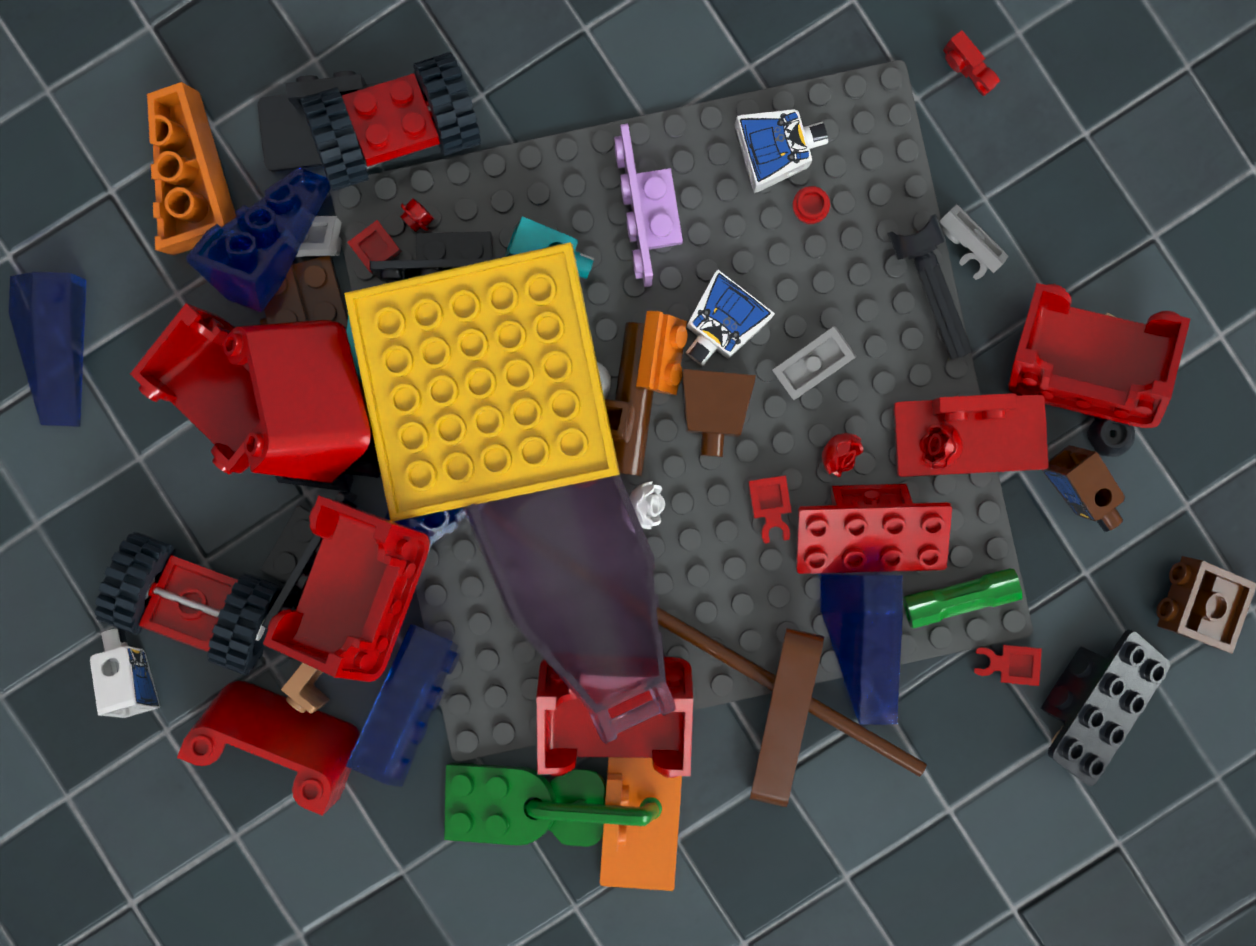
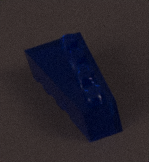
[346,624,459,787]

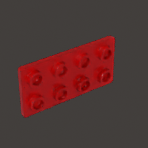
[893,393,1049,477]
[796,484,952,574]

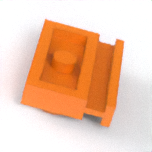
[636,311,688,395]

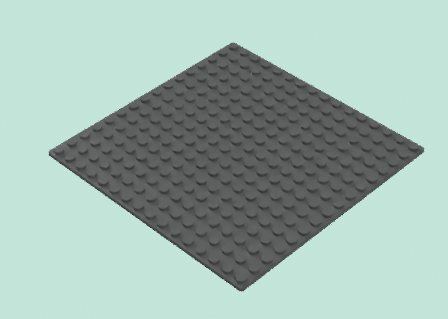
[330,60,1033,762]

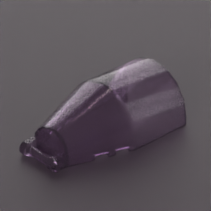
[463,475,676,744]

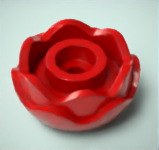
[921,421,963,469]
[821,433,864,477]

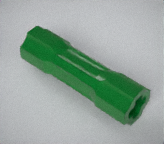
[902,568,1022,629]

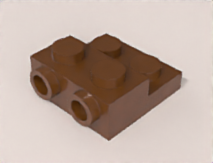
[250,256,348,329]
[1157,556,1256,654]

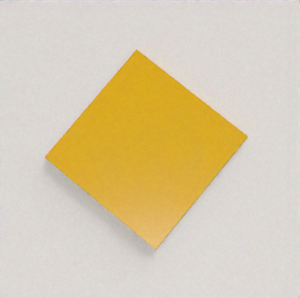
[344,242,620,521]

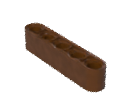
[750,628,824,808]

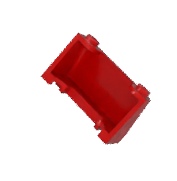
[1009,283,1191,428]
[130,303,260,474]
[223,320,371,483]
[263,495,430,682]
[536,655,693,778]
[177,681,362,816]

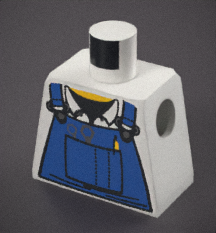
[734,109,828,193]
[685,270,775,366]
[90,628,160,718]

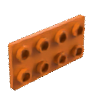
[600,757,682,891]

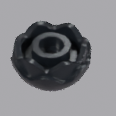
[1087,417,1135,457]

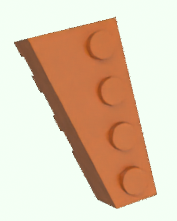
[147,82,241,255]

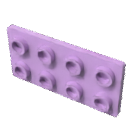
[614,123,683,287]

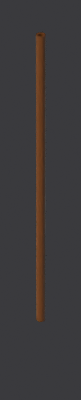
[465,504,927,777]

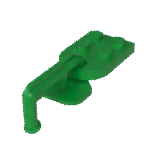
[444,763,662,847]

